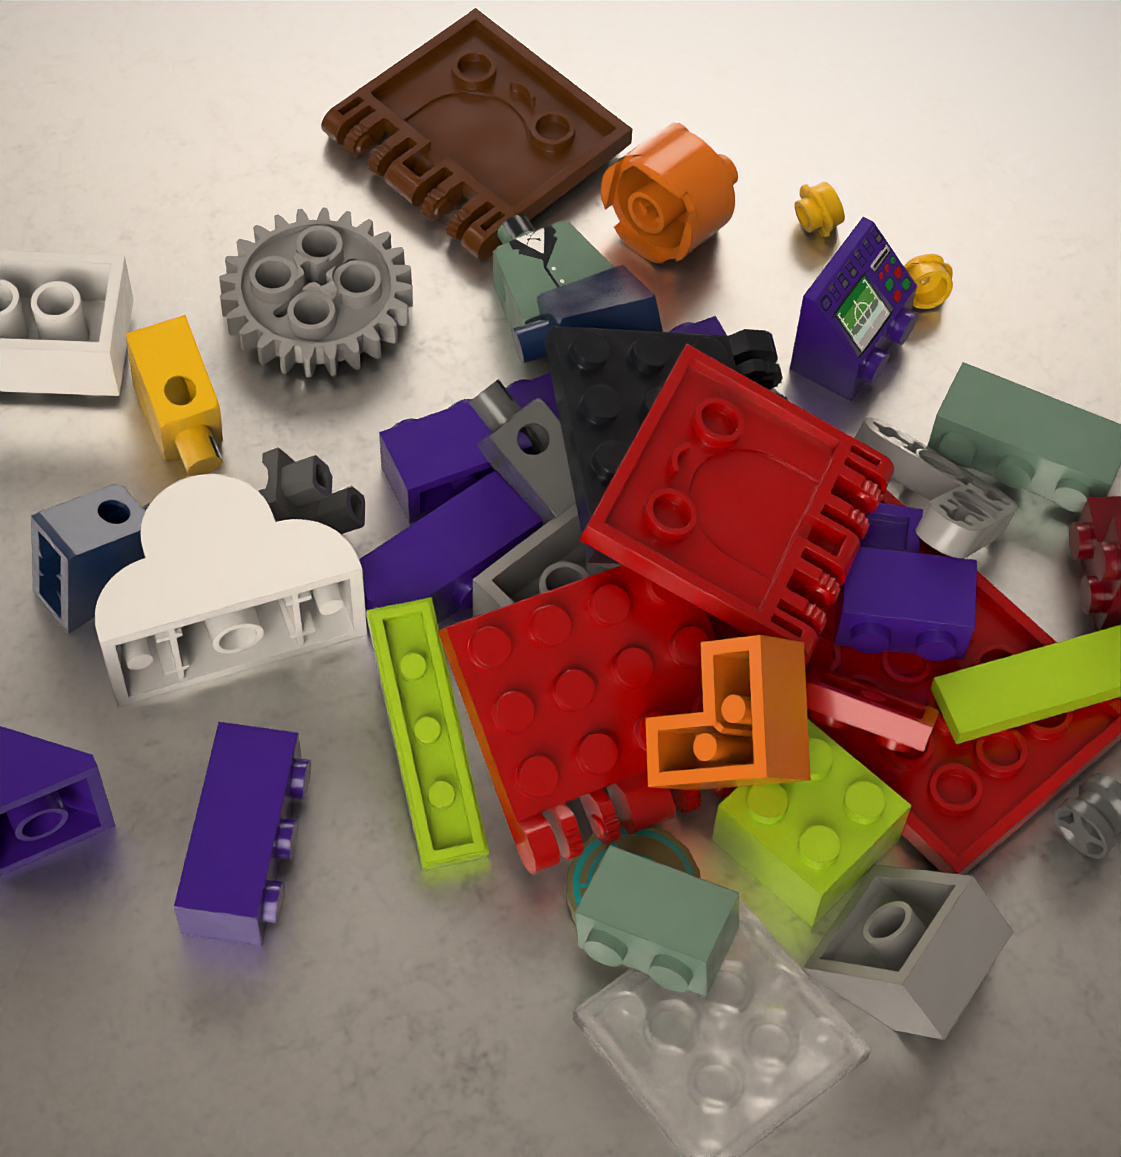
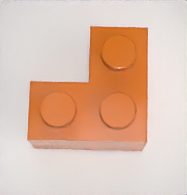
[646,635,811,790]

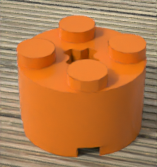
[601,122,738,264]

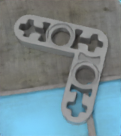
[855,417,1018,558]

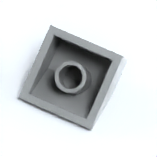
[803,864,1014,1040]

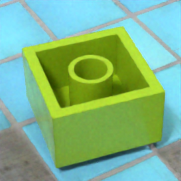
[711,719,912,928]

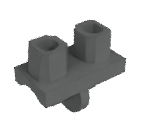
[258,447,365,535]

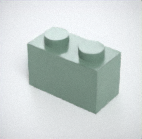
[575,845,739,997]

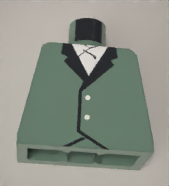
[493,215,614,331]

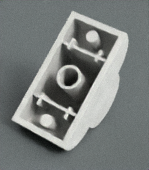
[95,474,367,707]

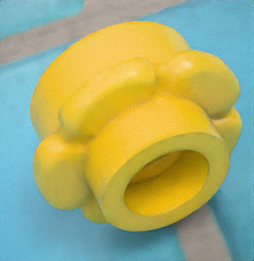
[794,181,845,237]
[904,254,953,309]

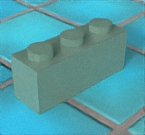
[928,362,1121,512]

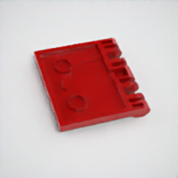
[579,344,895,666]
[438,565,737,874]

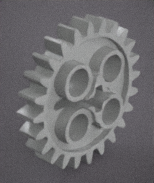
[219,207,413,377]

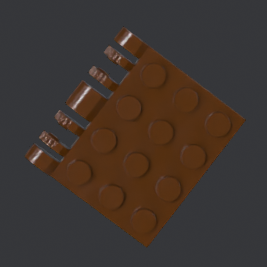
[321,8,633,261]

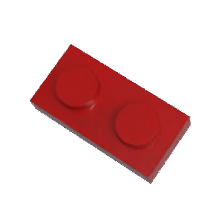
[806,665,940,752]

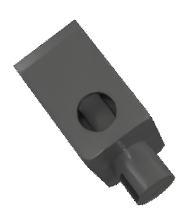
[468,379,576,522]

